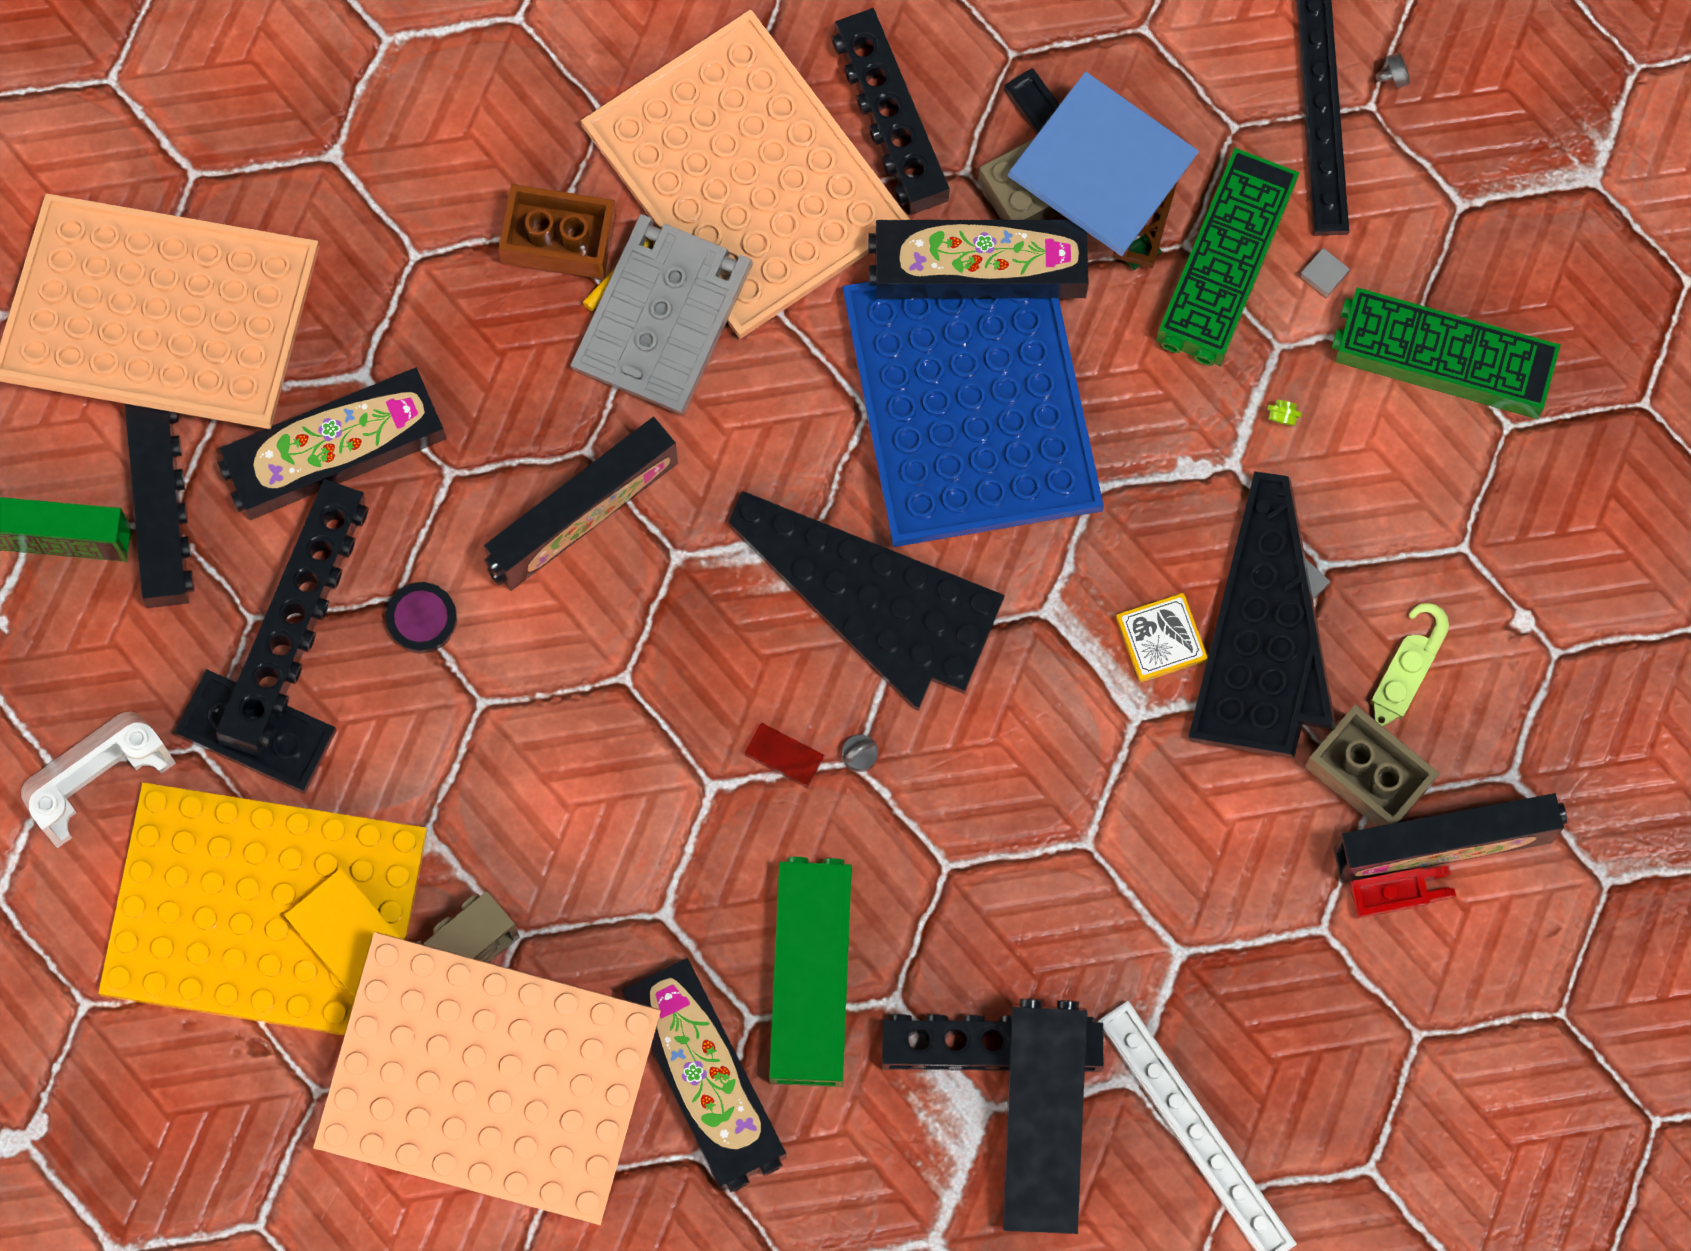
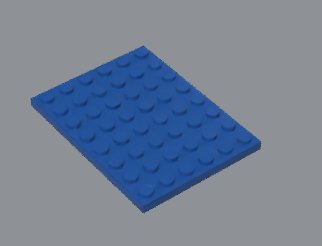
[842,282,1104,547]

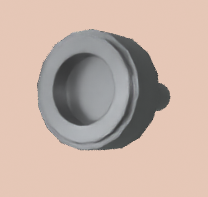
[1376,52,1411,88]
[842,735,878,772]

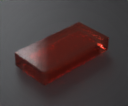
[744,722,825,789]

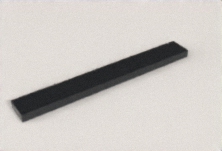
[1296,0,1349,236]

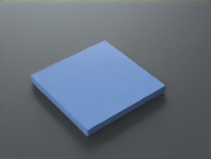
[1008,71,1199,256]

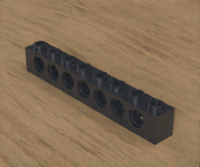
[216,479,369,757]

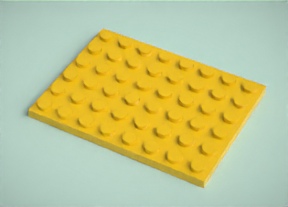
[98,782,428,1036]

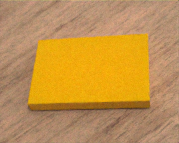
[284,868,402,998]

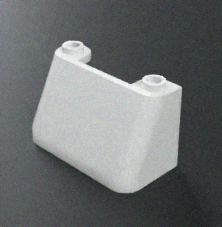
[21,712,176,848]

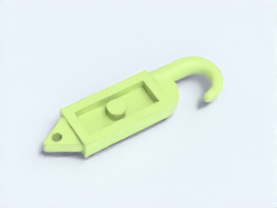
[1370,603,1449,727]

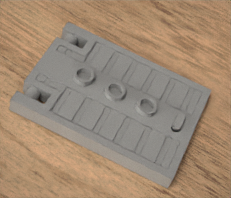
[570,214,753,416]

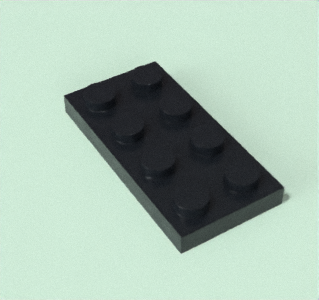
[174,669,337,794]

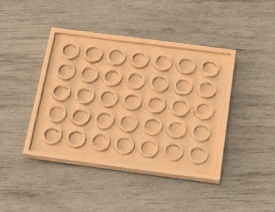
[581,9,910,339]
[0,193,319,429]
[313,931,661,1225]

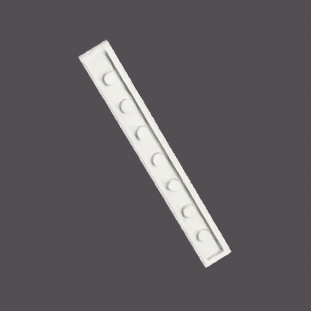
[1097,1001,1297,1251]

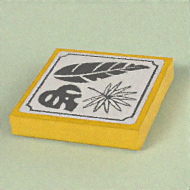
[1116,593,1208,683]

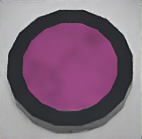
[385,582,458,654]

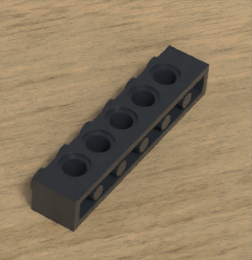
[831,8,950,215]
[882,1014,1104,1072]

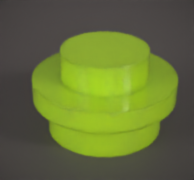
[1267,400,1302,426]

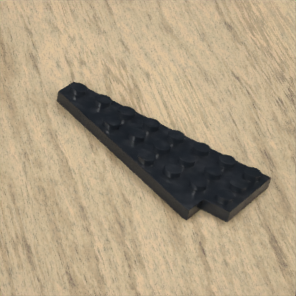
[1188,471,1336,759]
[728,491,1005,711]

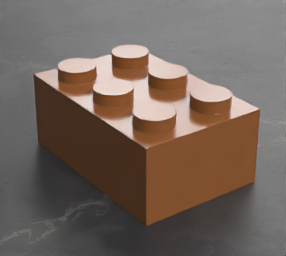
[498,184,616,279]

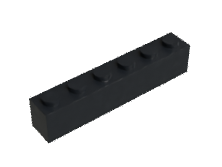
[125,404,195,608]

